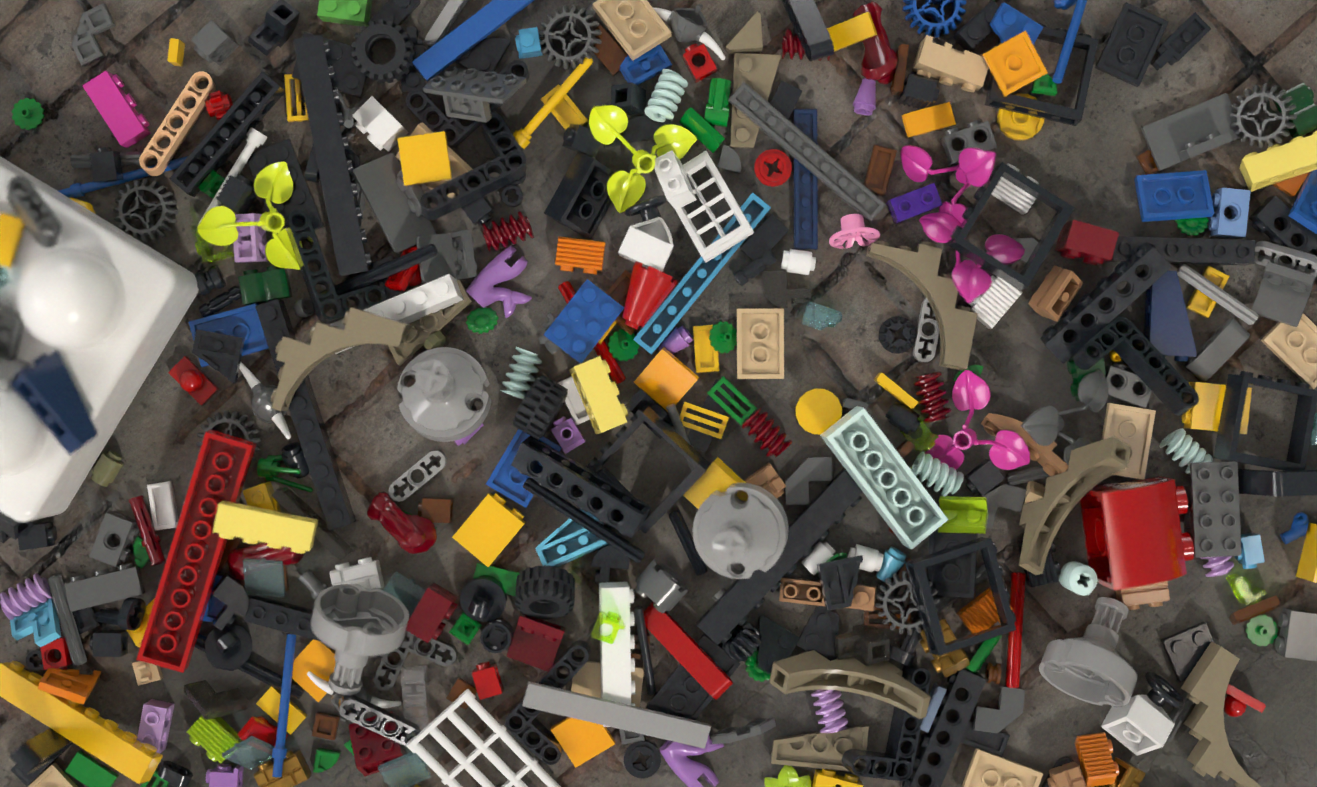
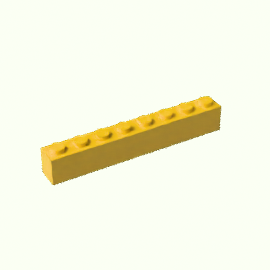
[0,661,163,784]

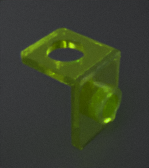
[195,230,234,263]
[900,418,939,452]
[591,611,625,644]

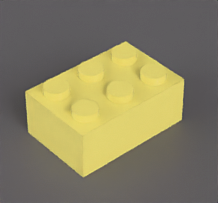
[569,356,629,434]

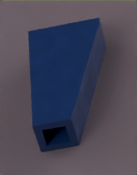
[1144,271,1197,361]
[10,350,99,455]

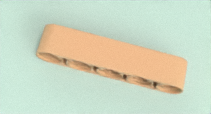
[139,71,216,176]

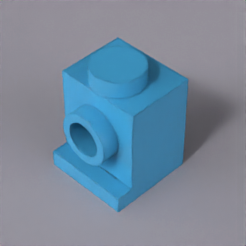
[515,27,543,59]
[1234,533,1265,569]

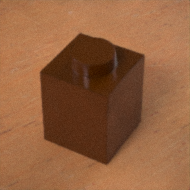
[418,497,453,523]

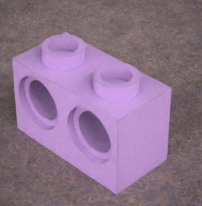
[233,213,268,263]
[137,699,174,754]

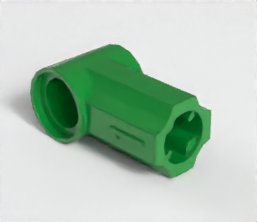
[704,78,731,127]

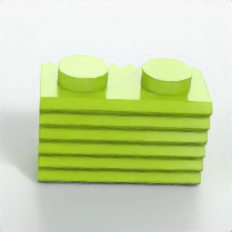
[187,708,243,763]

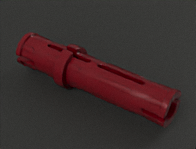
[129,495,166,566]

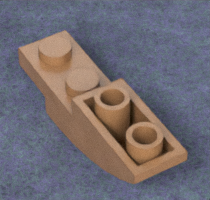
[981,413,1069,476]
[779,578,877,611]

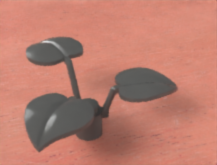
[1021,369,1108,465]

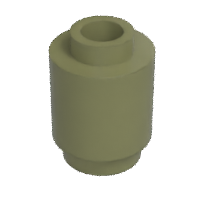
[91,450,124,487]

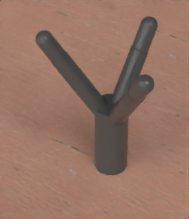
[334,87,369,128]

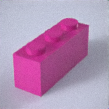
[83,71,151,148]

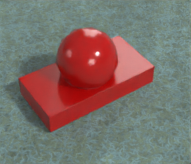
[385,247,422,291]
[168,356,219,406]
[1224,684,1266,717]
[237,716,288,753]

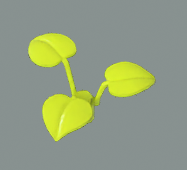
[589,105,697,213]
[197,162,303,270]

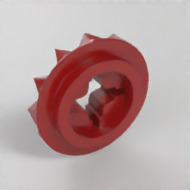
[754,149,792,187]

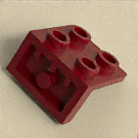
[507,613,566,671]
[349,711,409,776]

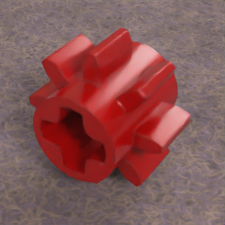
[205,90,233,120]

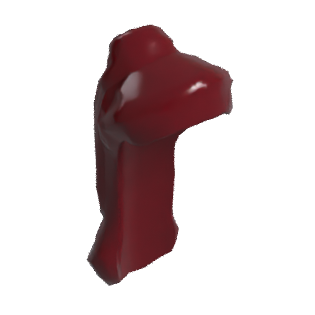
[853,1,898,85]
[367,492,437,554]
[228,542,305,580]

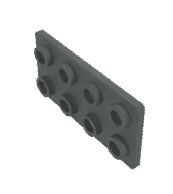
[423,66,526,122]
[1142,93,1244,170]
[352,153,436,254]
[1183,461,1242,558]

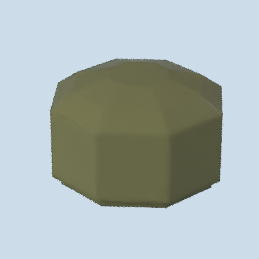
[423,331,447,350]

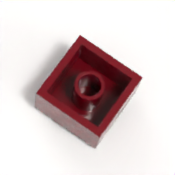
[1055,220,1119,266]
[406,583,458,643]

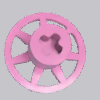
[829,214,880,249]

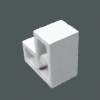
[353,96,409,152]

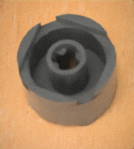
[635,558,689,613]

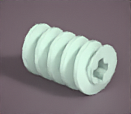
[644,69,688,122]
[500,346,542,399]
[1159,428,1213,474]
[911,451,964,496]
[1059,561,1098,596]

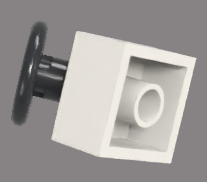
[618,195,673,272]
[1101,672,1184,756]

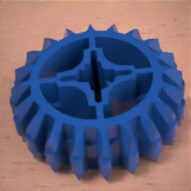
[902,0,967,38]

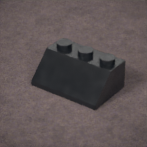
[544,152,615,240]

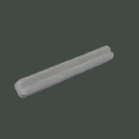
[1177,264,1259,325]

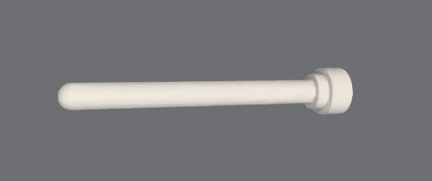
[198,127,267,225]

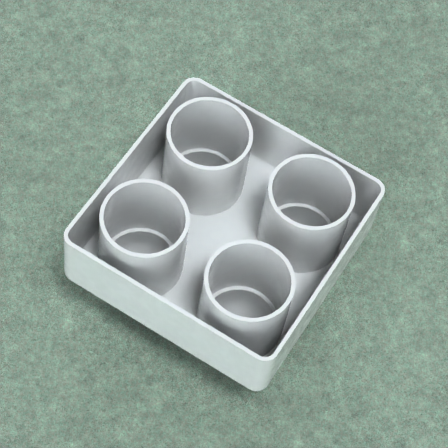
[0,156,199,522]

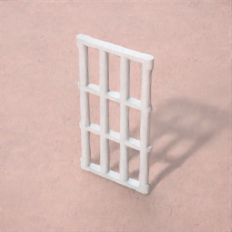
[406,689,561,787]

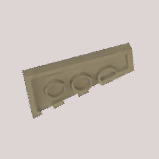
[730,53,781,149]
[388,280,472,366]
[771,724,869,771]

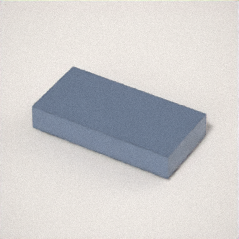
[920,682,947,732]

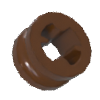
[985,662,1001,684]

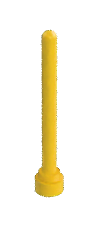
[513,57,593,149]

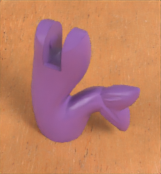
[466,245,532,318]
[659,736,724,787]

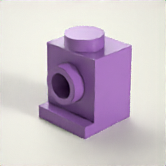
[551,416,586,454]
[206,764,244,787]

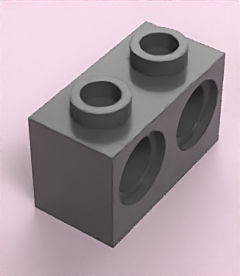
[191,20,239,65]
[940,119,997,166]
[1105,363,1152,408]

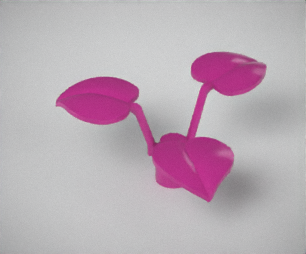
[901,145,995,224]
[919,212,1025,303]
[925,370,1030,470]

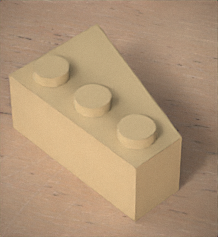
[912,35,988,92]

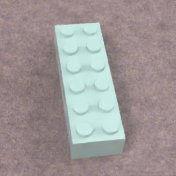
[820,406,948,549]

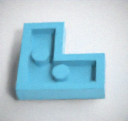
[10,598,61,647]

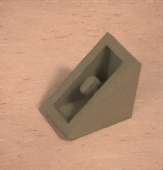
[725,11,763,54]

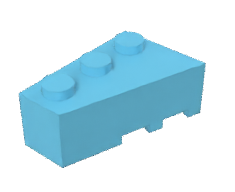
[535,509,609,567]

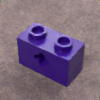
[887,183,942,224]

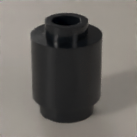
[885,402,922,435]
[281,442,309,479]

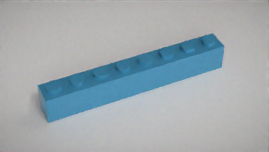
[633,193,771,355]

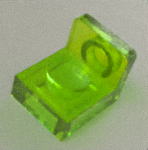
[1226,573,1267,605]

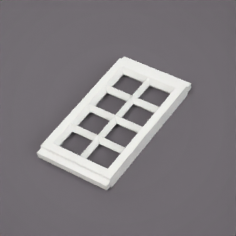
[659,151,755,263]

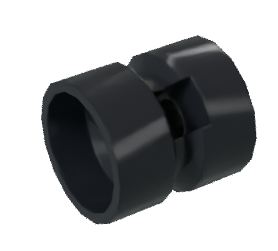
[480,618,514,653]

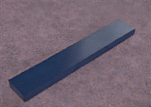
[793,109,818,250]

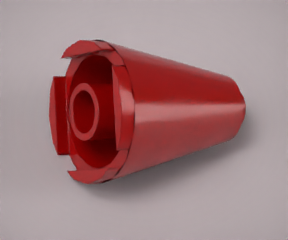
[622,261,678,330]

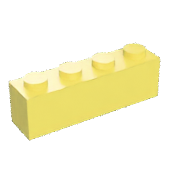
[1240,131,1317,192]
[213,501,318,554]

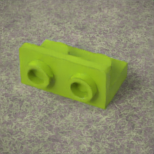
[938,496,988,534]

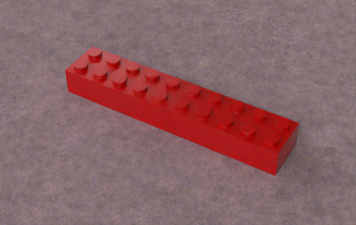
[136,429,257,673]

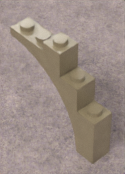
[866,241,978,371]
[271,307,410,411]
[1019,436,1131,575]
[1181,642,1261,787]
[769,650,931,719]

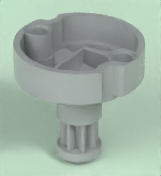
[397,347,492,442]
[693,483,788,579]
[311,584,409,695]
[1039,597,1137,707]

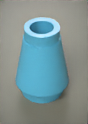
[876,546,907,582]

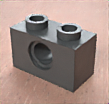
[89,511,139,567]

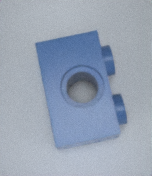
[1208,188,1251,239]

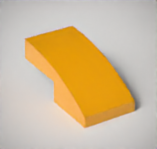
[901,102,956,138]

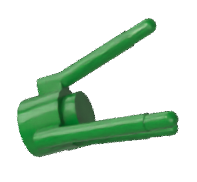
[257,455,313,492]

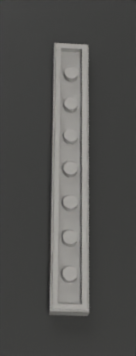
[522,681,711,749]

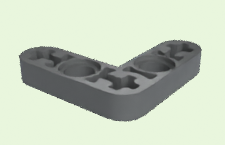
[374,630,458,691]

